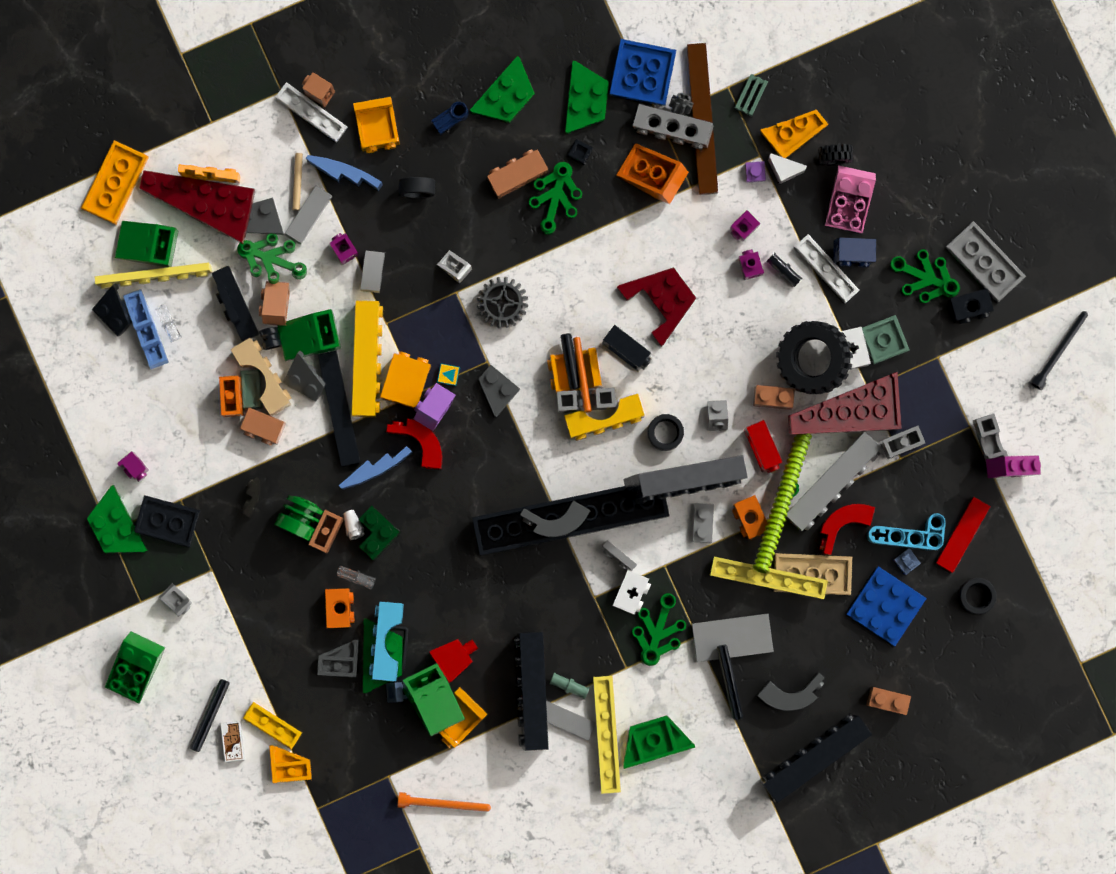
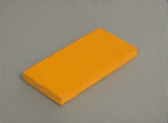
[81,140,149,225]

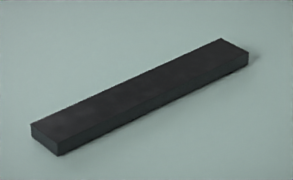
[318,351,361,467]

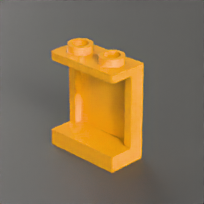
[353,97,400,153]
[547,347,602,394]
[380,351,431,409]
[439,687,487,748]

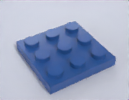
[610,39,677,106]
[846,566,927,646]

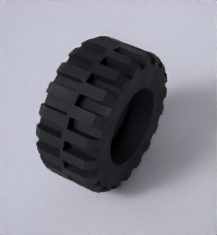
[776,321,853,394]

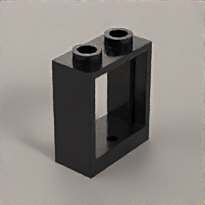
[602,325,652,372]

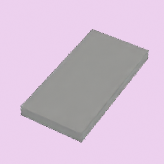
[945,221,1026,303]
[692,614,774,662]

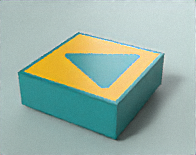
[437,363,460,386]

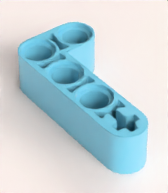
[866,513,946,550]

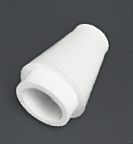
[343,510,365,540]

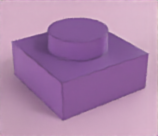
[745,161,766,183]

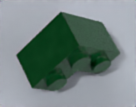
[358,506,401,561]

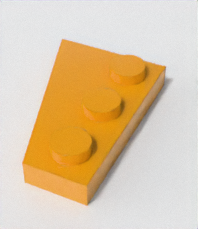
[760,110,828,158]
[178,164,240,183]

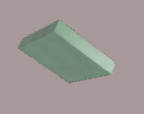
[862,315,910,365]

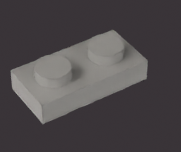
[693,503,714,543]
[602,540,637,571]

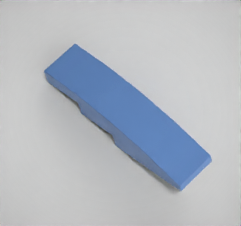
[306,155,383,191]
[123,289,169,369]
[339,446,413,489]

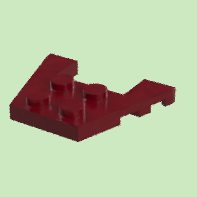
[617,267,696,347]

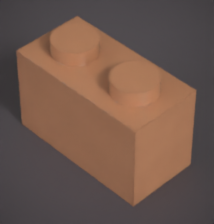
[302,72,335,108]
[259,281,290,326]
[753,385,795,410]
[240,408,286,446]
[308,510,344,553]
[866,687,911,715]

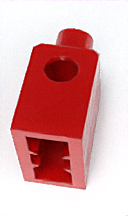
[430,639,478,683]

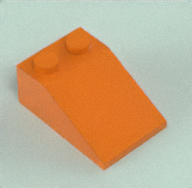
[617,143,689,204]

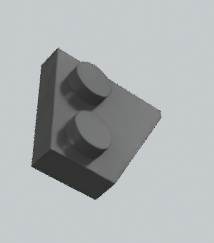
[283,351,326,402]
[479,365,520,418]
[318,640,359,677]

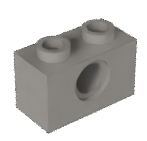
[880,426,925,459]

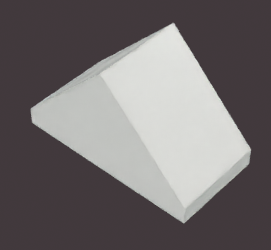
[768,154,807,184]
[437,250,472,284]

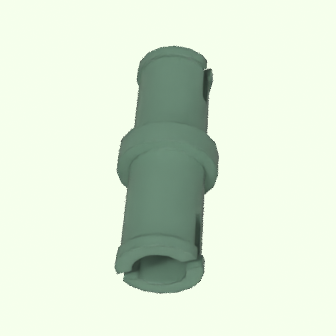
[549,673,589,699]

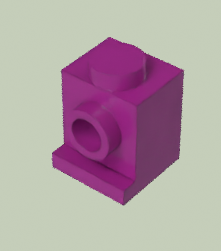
[730,210,761,241]
[330,233,359,265]
[738,249,764,280]
[117,451,149,482]

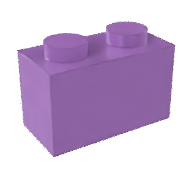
[414,383,456,431]

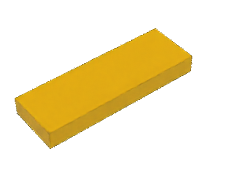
[243,702,302,749]

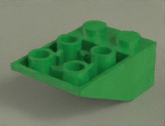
[115,221,179,267]
[277,309,341,361]
[105,631,165,704]
[403,663,465,736]

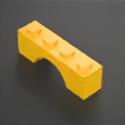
[564,394,645,441]

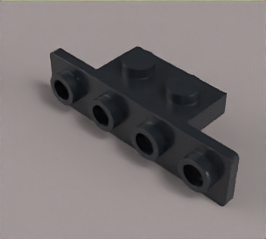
[212,266,259,342]

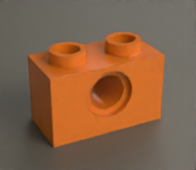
[219,376,243,417]
[731,495,768,540]
[325,588,355,628]

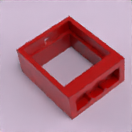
[744,420,783,474]

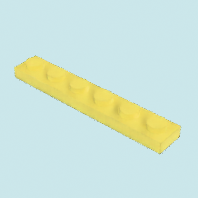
[94,262,212,289]
[710,557,828,599]
[593,676,621,794]

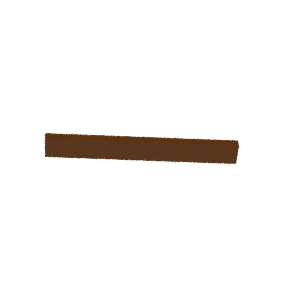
[687,43,718,195]

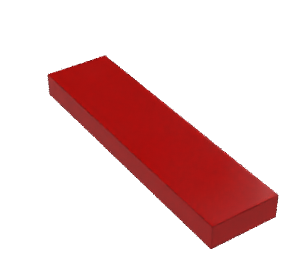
[936,497,991,573]

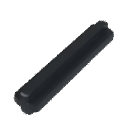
[560,333,580,390]

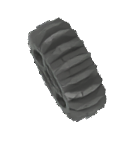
[477,277,528,328]

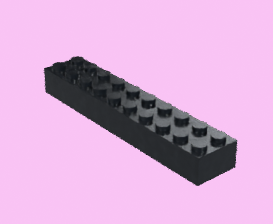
[472,486,670,556]

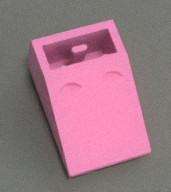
[825,165,876,233]

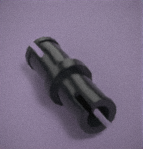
[766,252,802,287]

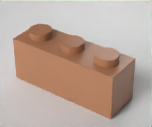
[487,149,548,199]

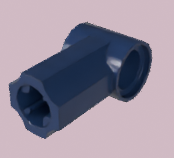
[431,102,469,134]

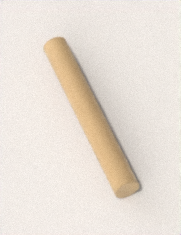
[292,153,303,211]

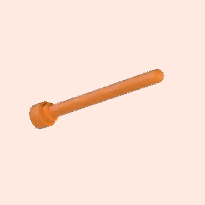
[398,792,491,812]

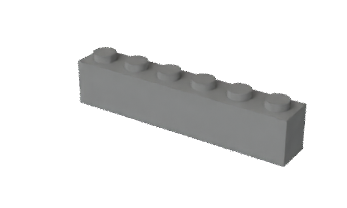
[786,432,882,532]

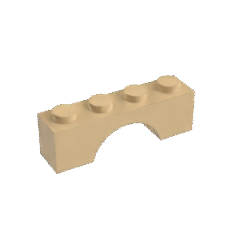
[230,338,292,416]

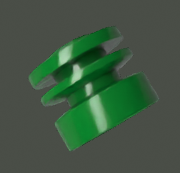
[274,495,324,541]

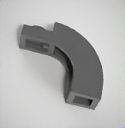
[520,501,590,537]
[756,673,825,711]

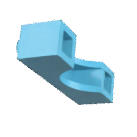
[369,602,404,681]

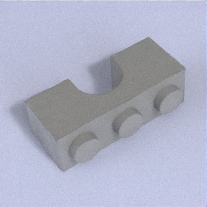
[557,388,616,413]
[973,414,1008,462]

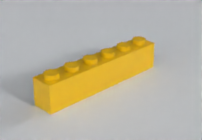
[352,301,383,417]

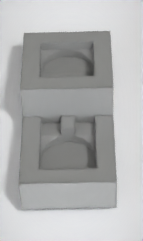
[360,251,385,293]

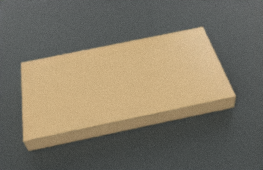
[773,553,852,595]

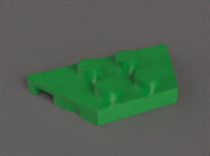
[470,56,535,123]
[565,61,609,134]
[87,485,148,553]
[363,619,403,693]
[623,715,695,769]

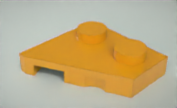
[269,745,312,783]

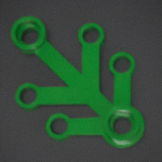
[529,162,582,235]
[237,233,307,284]
[890,249,960,304]
[632,593,686,666]

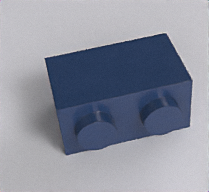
[833,238,876,267]

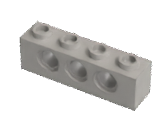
[633,104,714,150]

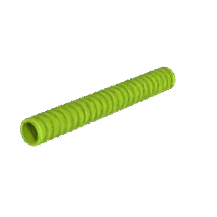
[752,434,812,573]

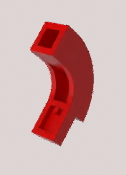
[387,419,443,470]
[819,504,875,556]

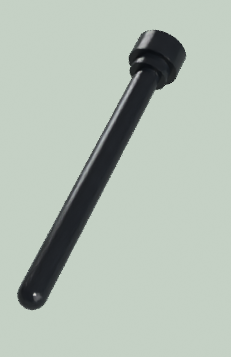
[1029,311,1088,390]

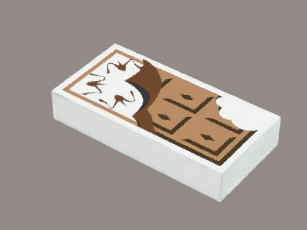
[221,721,245,762]

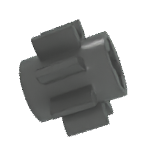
[669,93,694,115]

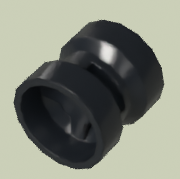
[259,327,282,350]

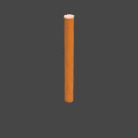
[573,337,592,413]

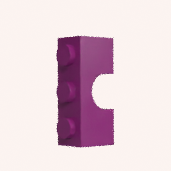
[986,455,1041,478]

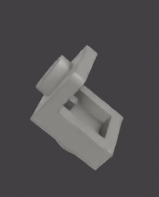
[707,400,728,431]
[159,583,192,617]

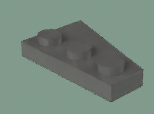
[246,197,284,235]

